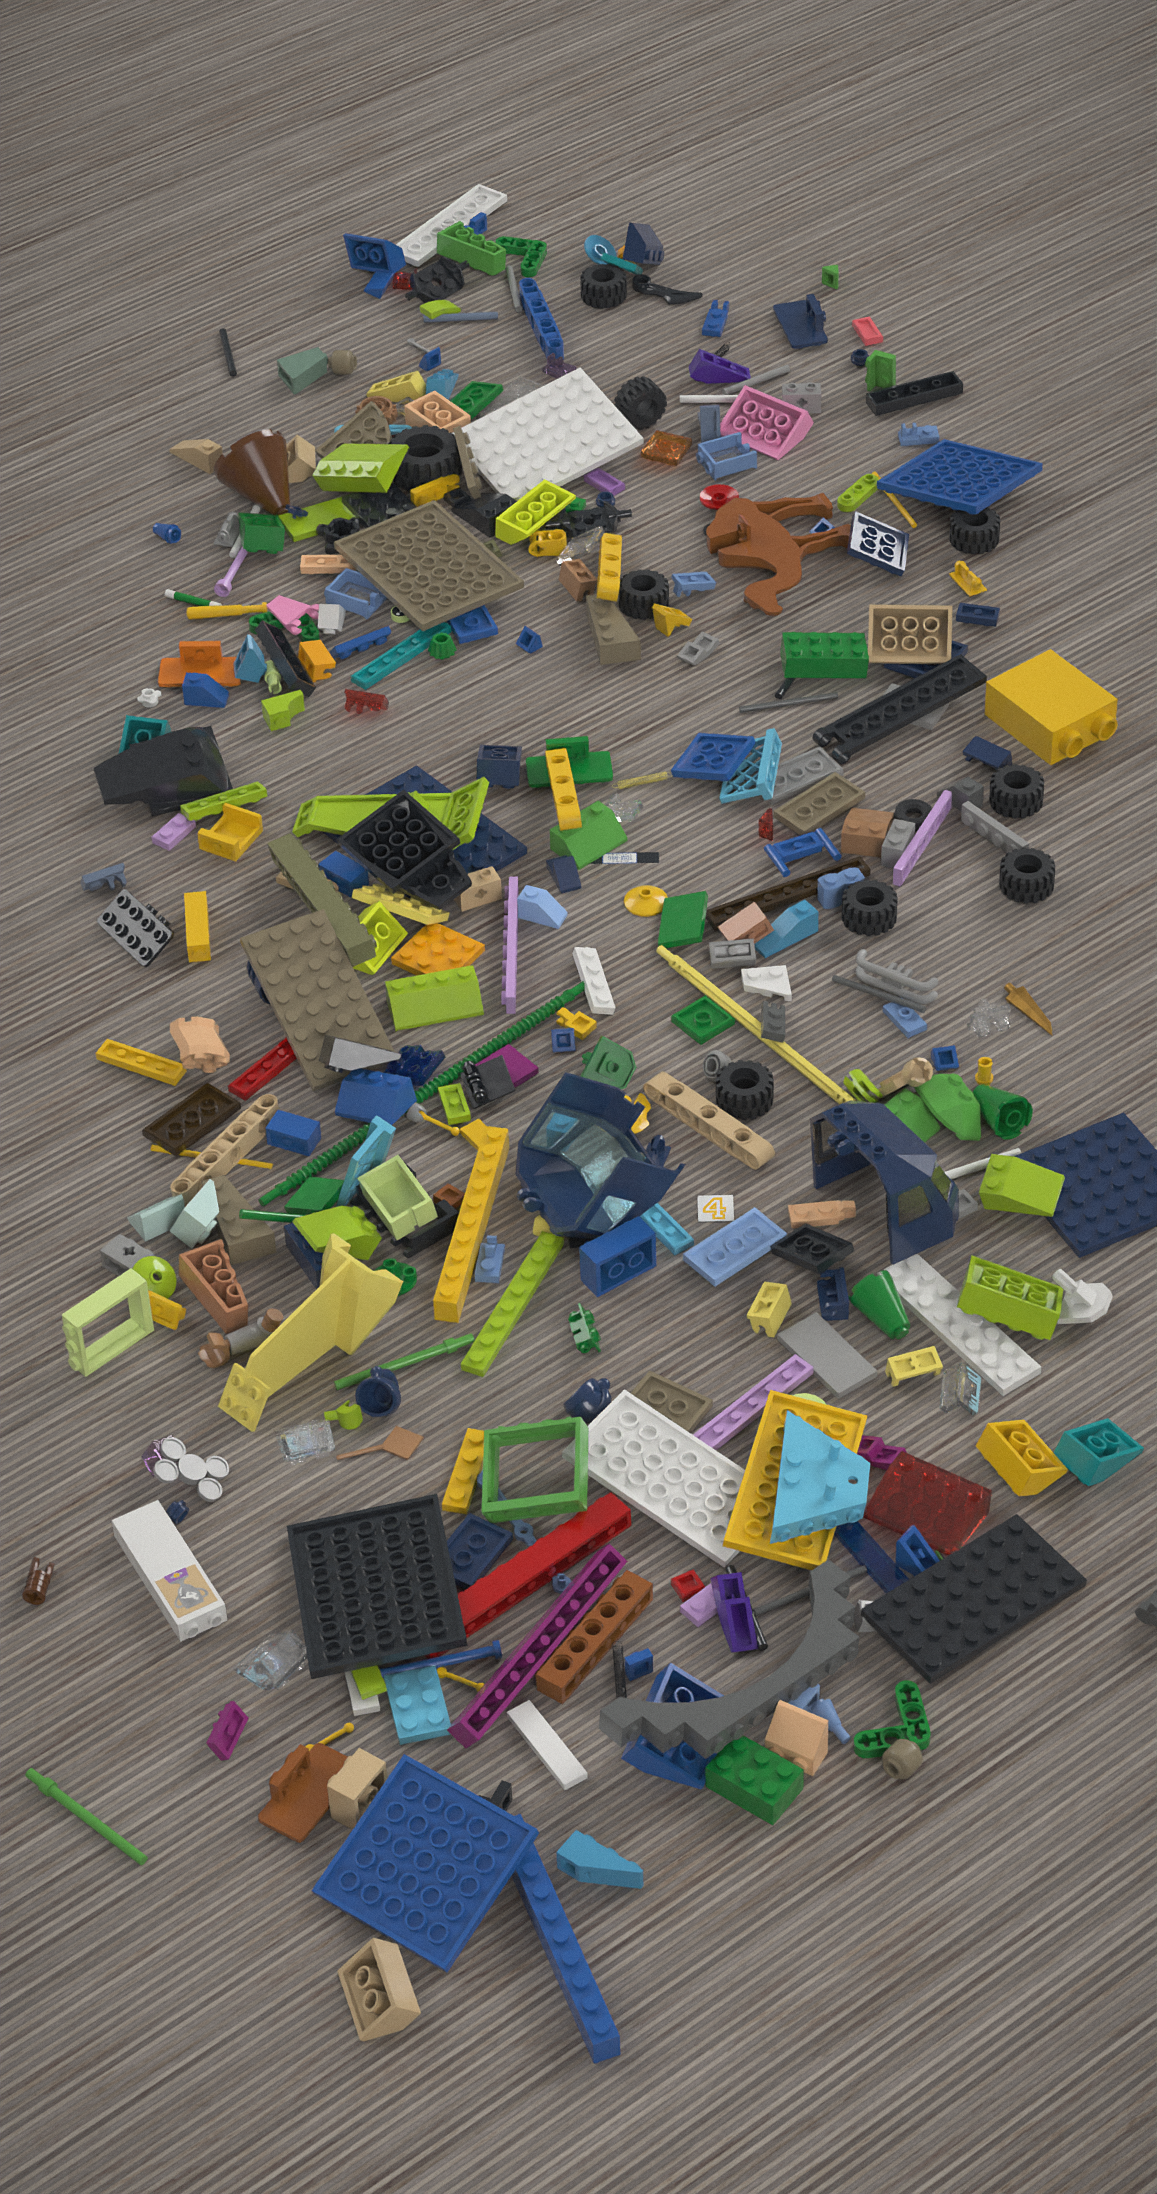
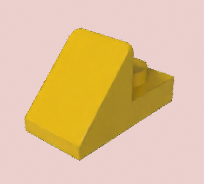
[652,604,693,637]

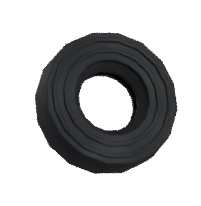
[894,799,932,832]

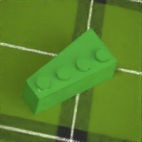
[437,221,506,275]

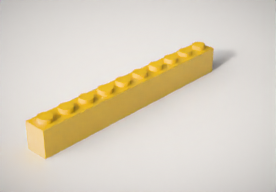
[433,1126,510,1323]

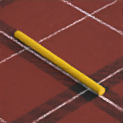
[872,471,917,528]

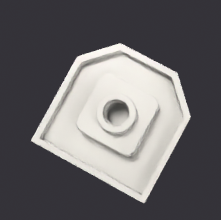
[1052,1269,1113,1324]

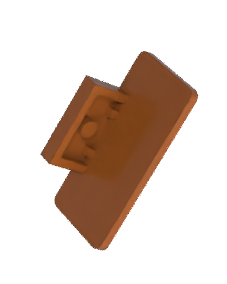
[258,1743,348,1843]

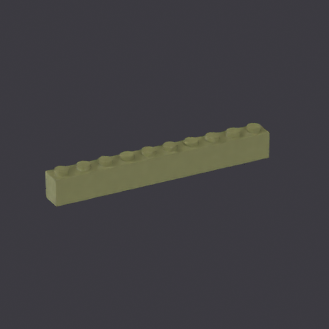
[267,833,377,967]

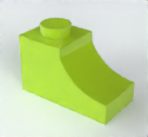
[261,690,305,731]

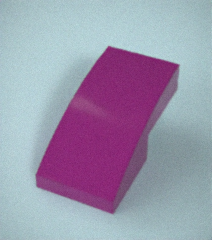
[857,1435,908,1472]

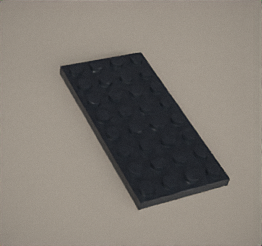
[860,1514,1087,1684]

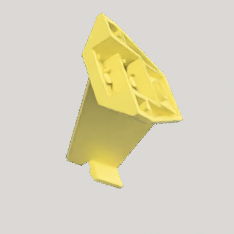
[218,1233,403,1432]

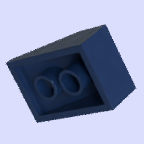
[476,745,522,789]

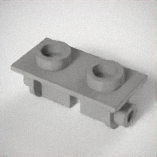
[214,511,240,547]

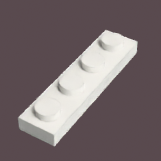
[572,947,615,1015]

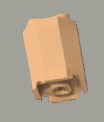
[170,1016,230,1073]

